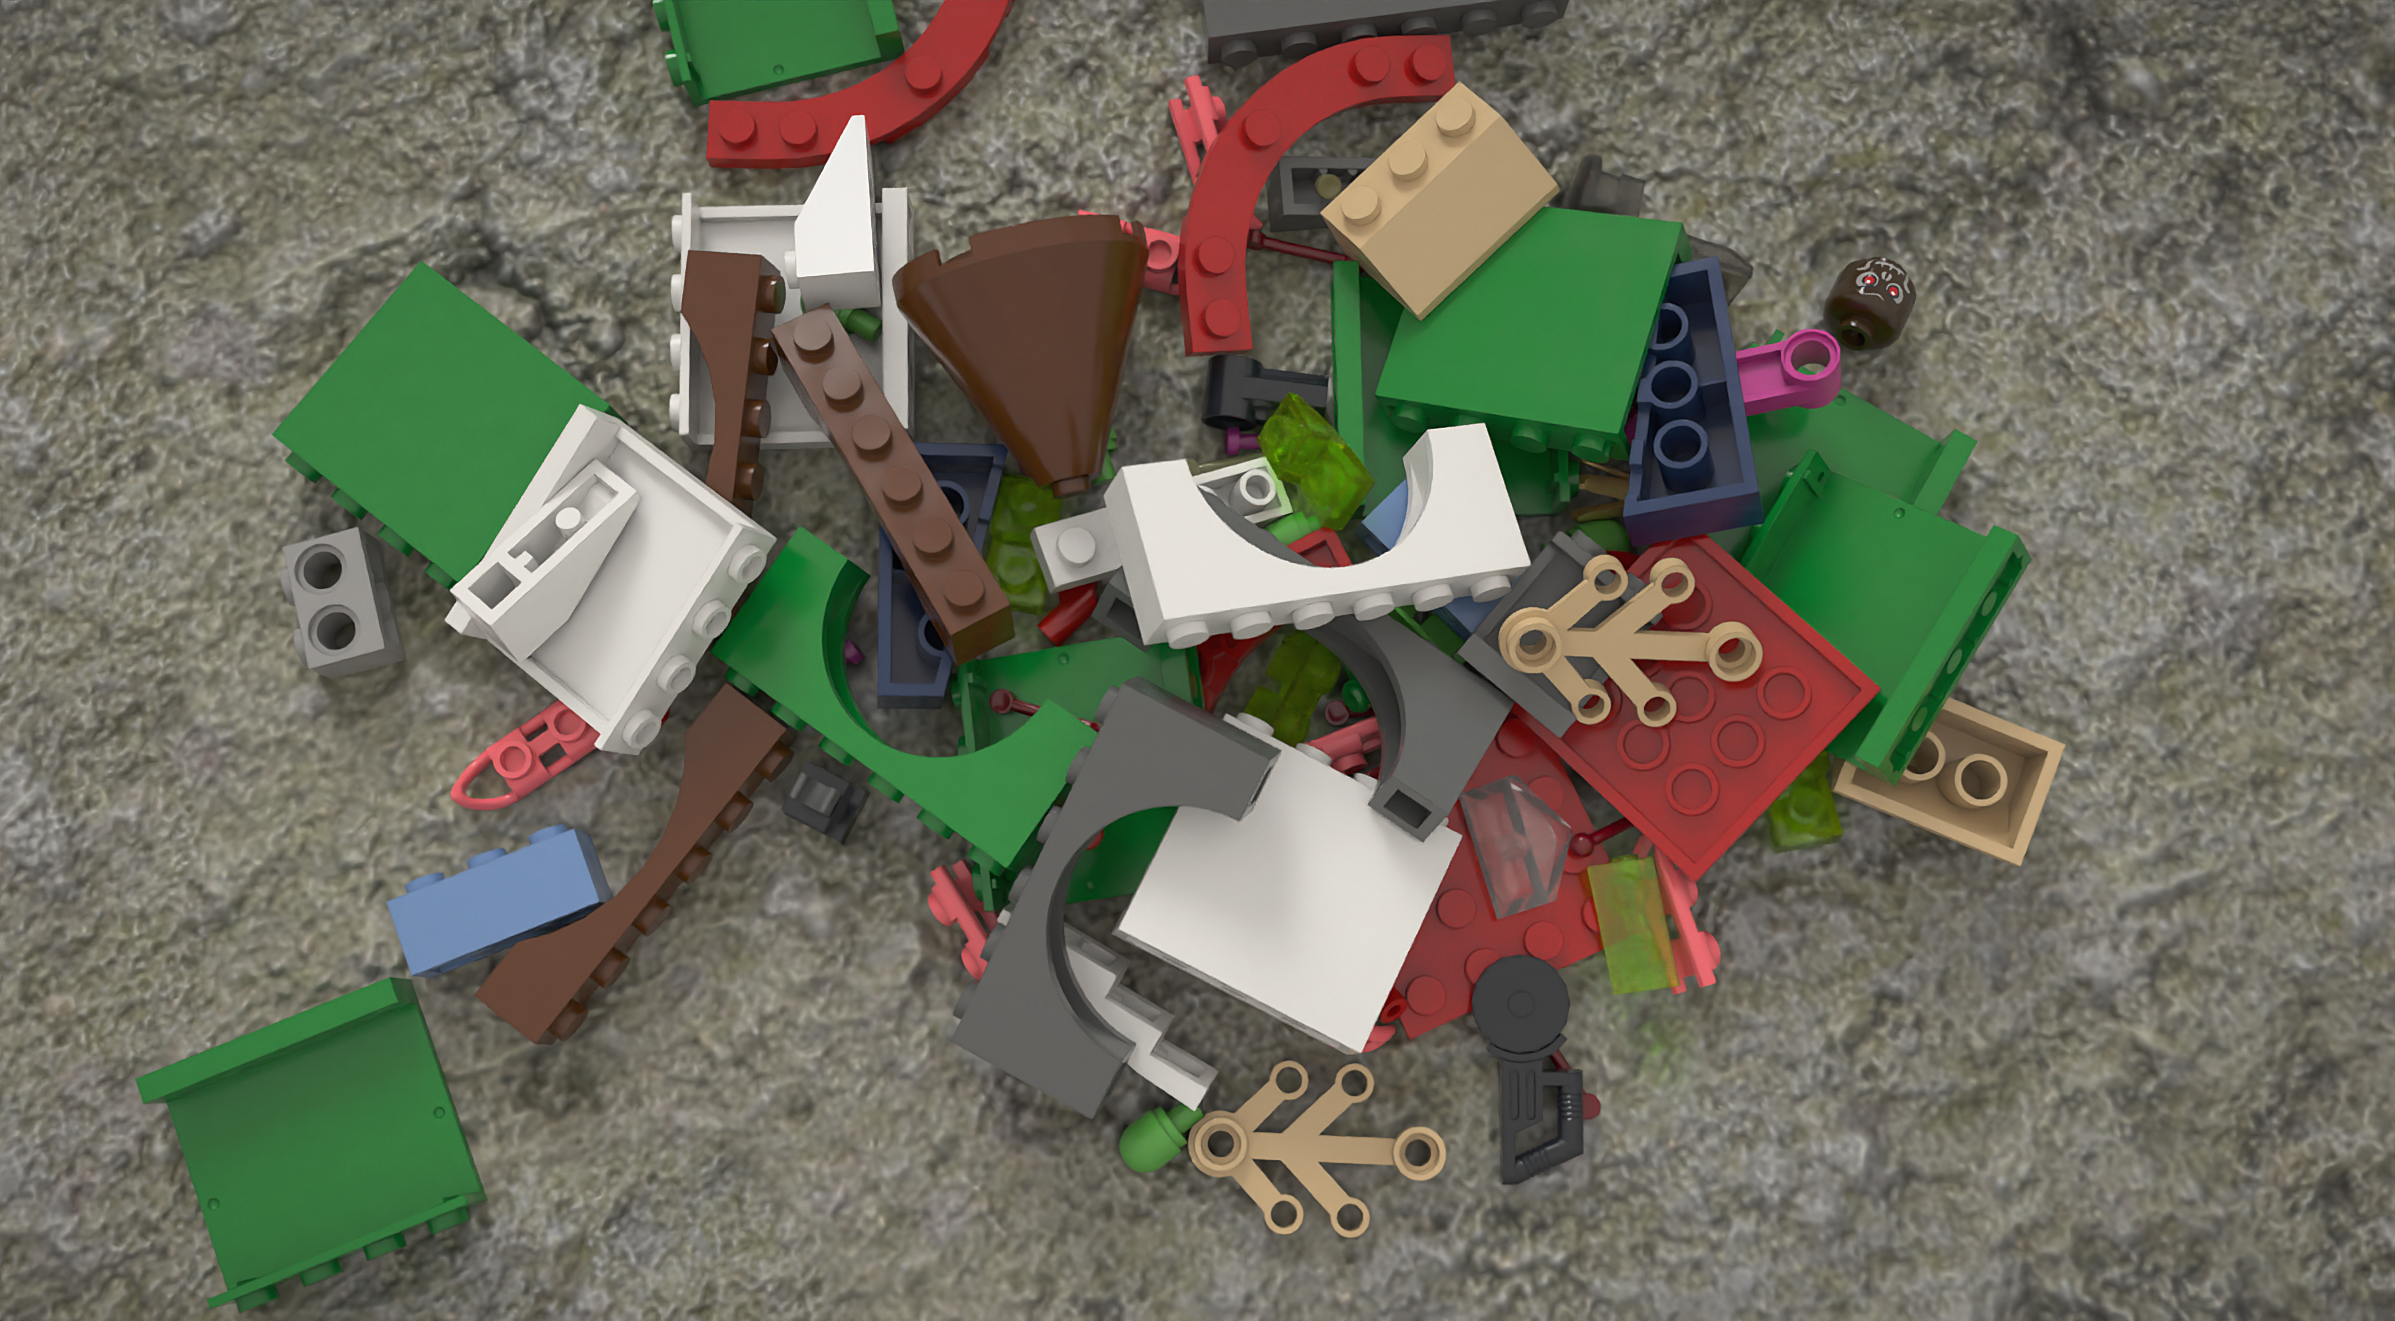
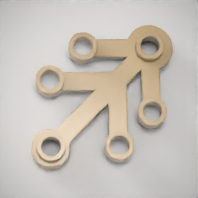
[1498,555,1763,727]
[1188,1060,1446,1238]

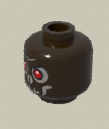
[1822,257,1917,351]

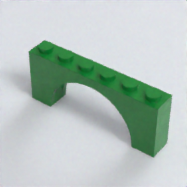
[710,526,1098,877]

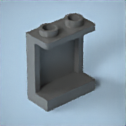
[1457,530,1664,738]

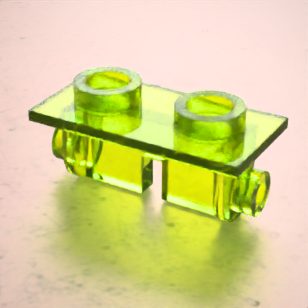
[1243,629,1341,749]
[1587,854,1680,995]

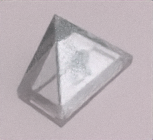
[1459,774,1572,919]

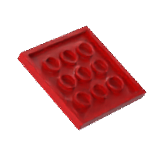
[1509,534,1881,883]
[1352,710,1644,1040]

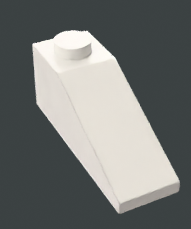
[785,115,882,313]
[450,458,641,664]

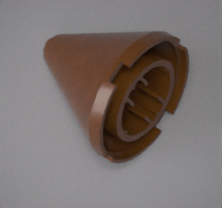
[892,214,1150,499]

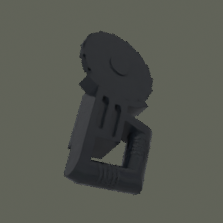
[1471,954,1584,1185]

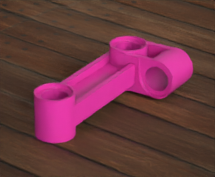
[1624,329,1841,445]

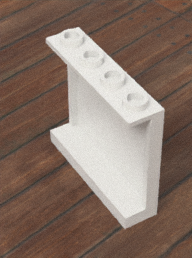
[669,188,916,451]
[445,404,777,755]
[1111,713,1462,1055]

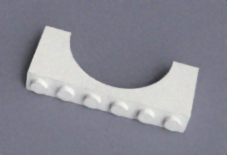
[1104,423,1531,649]

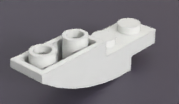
[1029,455,1293,594]

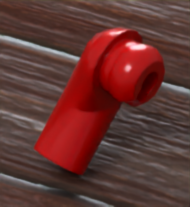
[1036,581,1098,647]

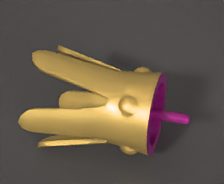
[1570,459,1630,522]

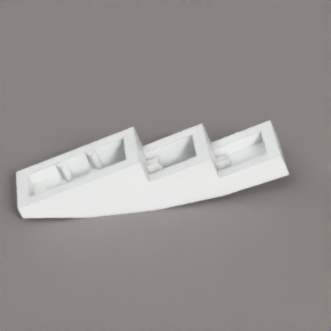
[997,902,1219,1111]

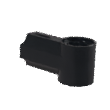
[1201,355,1329,433]

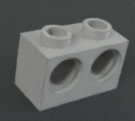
[280,527,406,680]

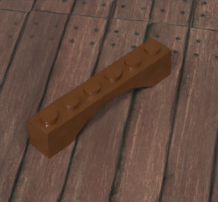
[680,250,786,640]
[771,303,1015,667]
[474,683,797,1045]

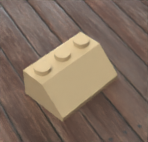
[1320,81,1560,321]
[1831,698,2065,867]

